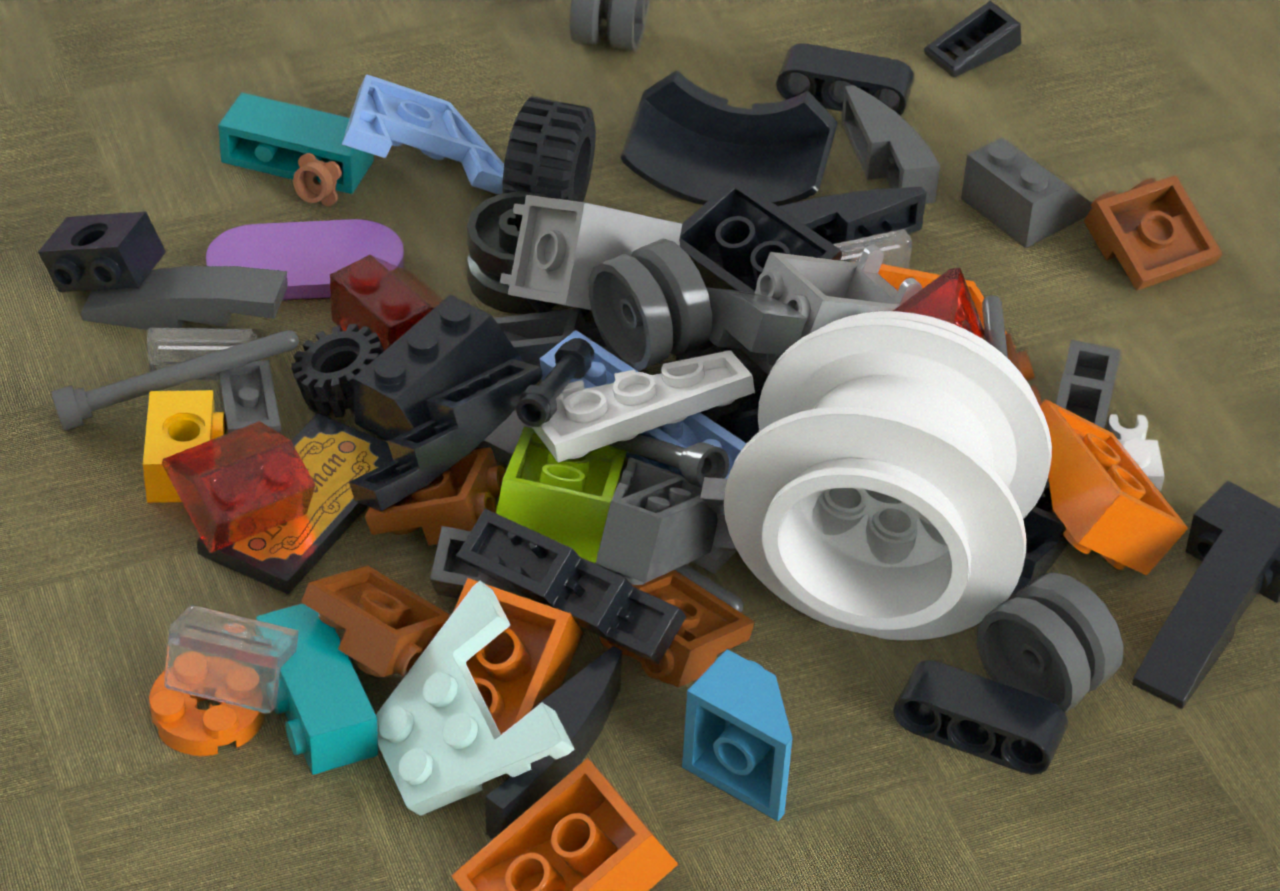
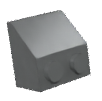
[961,137,1092,248]

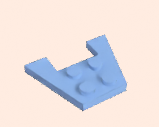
[342,74,504,195]

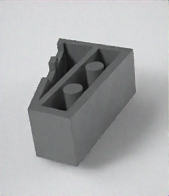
[595,457,718,585]

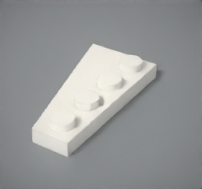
[532,350,755,463]

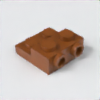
[1084,175,1223,291]
[365,447,506,545]
[301,565,451,677]
[599,570,755,688]

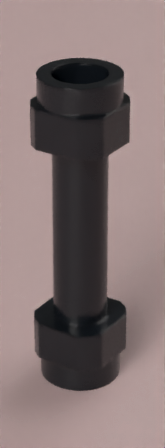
[516,338,595,427]

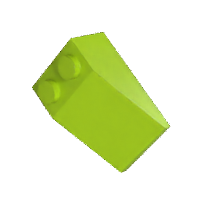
[496,426,627,563]

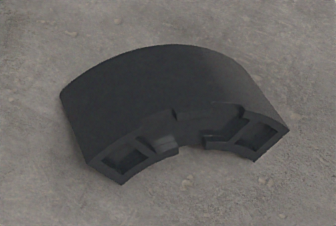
[621,70,838,206]

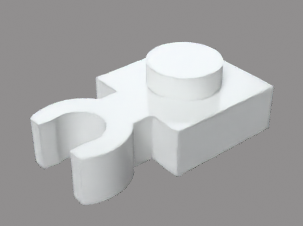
[1107,414,1165,491]

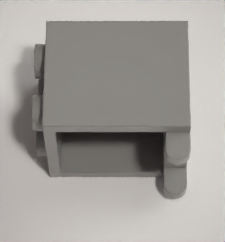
[500,195,682,311]
[743,245,922,375]

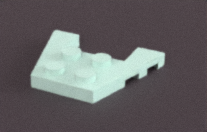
[376,581,574,816]

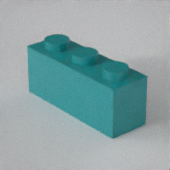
[218,92,374,194]
[250,603,378,775]

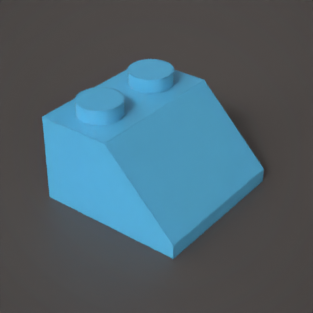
[682,649,793,821]

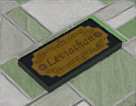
[197,413,393,595]

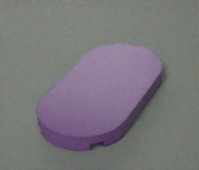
[206,219,404,300]

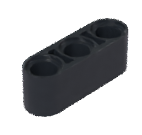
[776,43,915,116]
[893,660,1068,775]

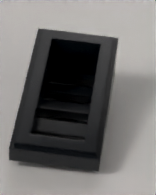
[924,0,1022,77]

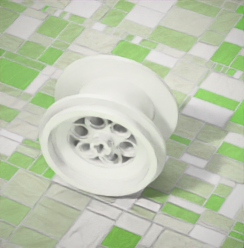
[724,311,1052,640]

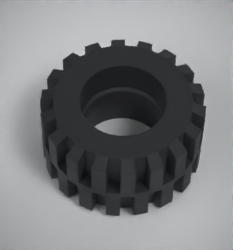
[503,96,596,202]

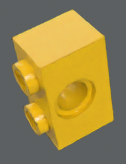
[143,390,225,503]

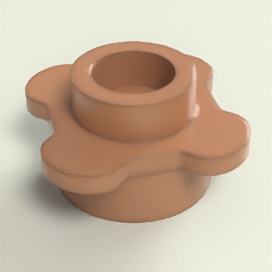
[293,153,342,206]

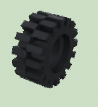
[291,324,384,417]

